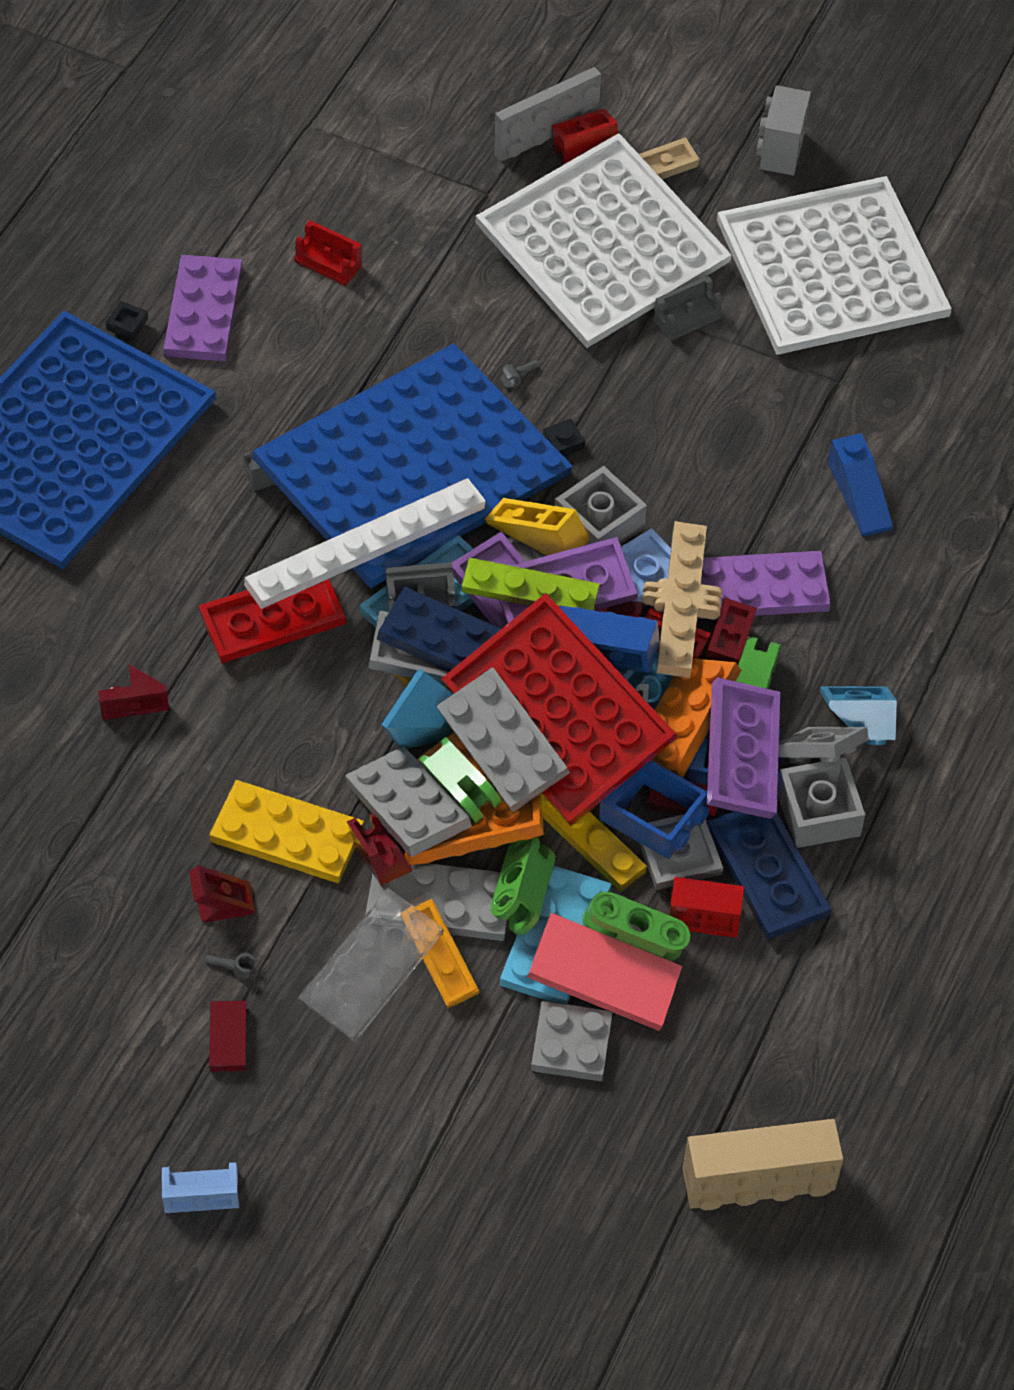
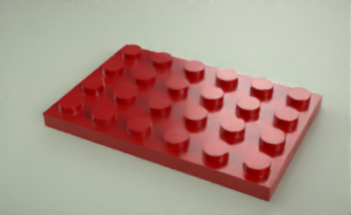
[441,593,677,826]

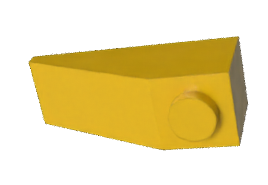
[485,498,590,556]

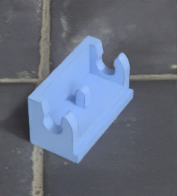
[162,1162,239,1213]

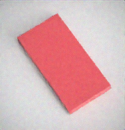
[527,913,682,1031]

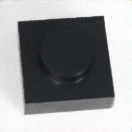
[105,301,149,340]
[543,419,585,456]

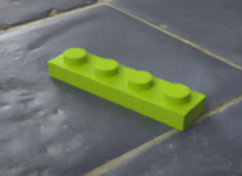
[462,557,600,611]

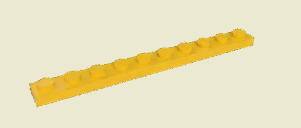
[393,674,647,892]

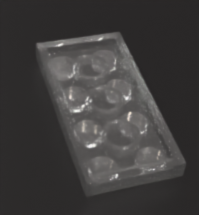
[298,888,444,1042]

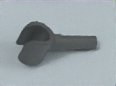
[501,360,539,389]
[205,953,255,980]

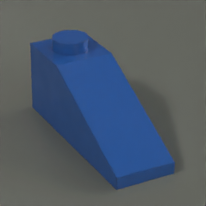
[828,433,893,537]

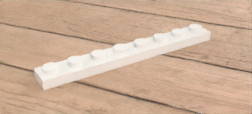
[244,478,486,609]

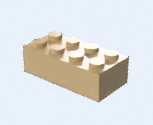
[683,1119,843,1210]

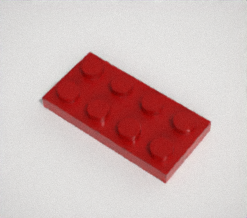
[199,579,346,664]

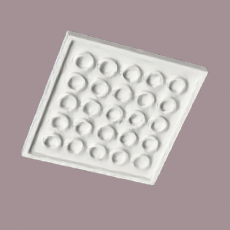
[475,133,731,348]
[717,176,952,355]

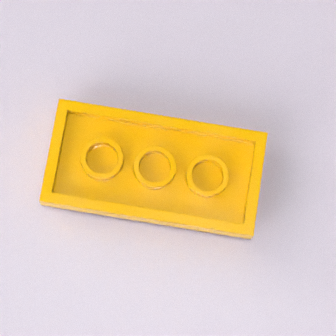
[209,780,364,884]

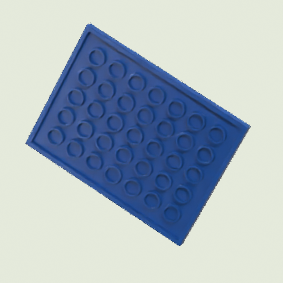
[0,311,216,569]
[252,343,573,588]

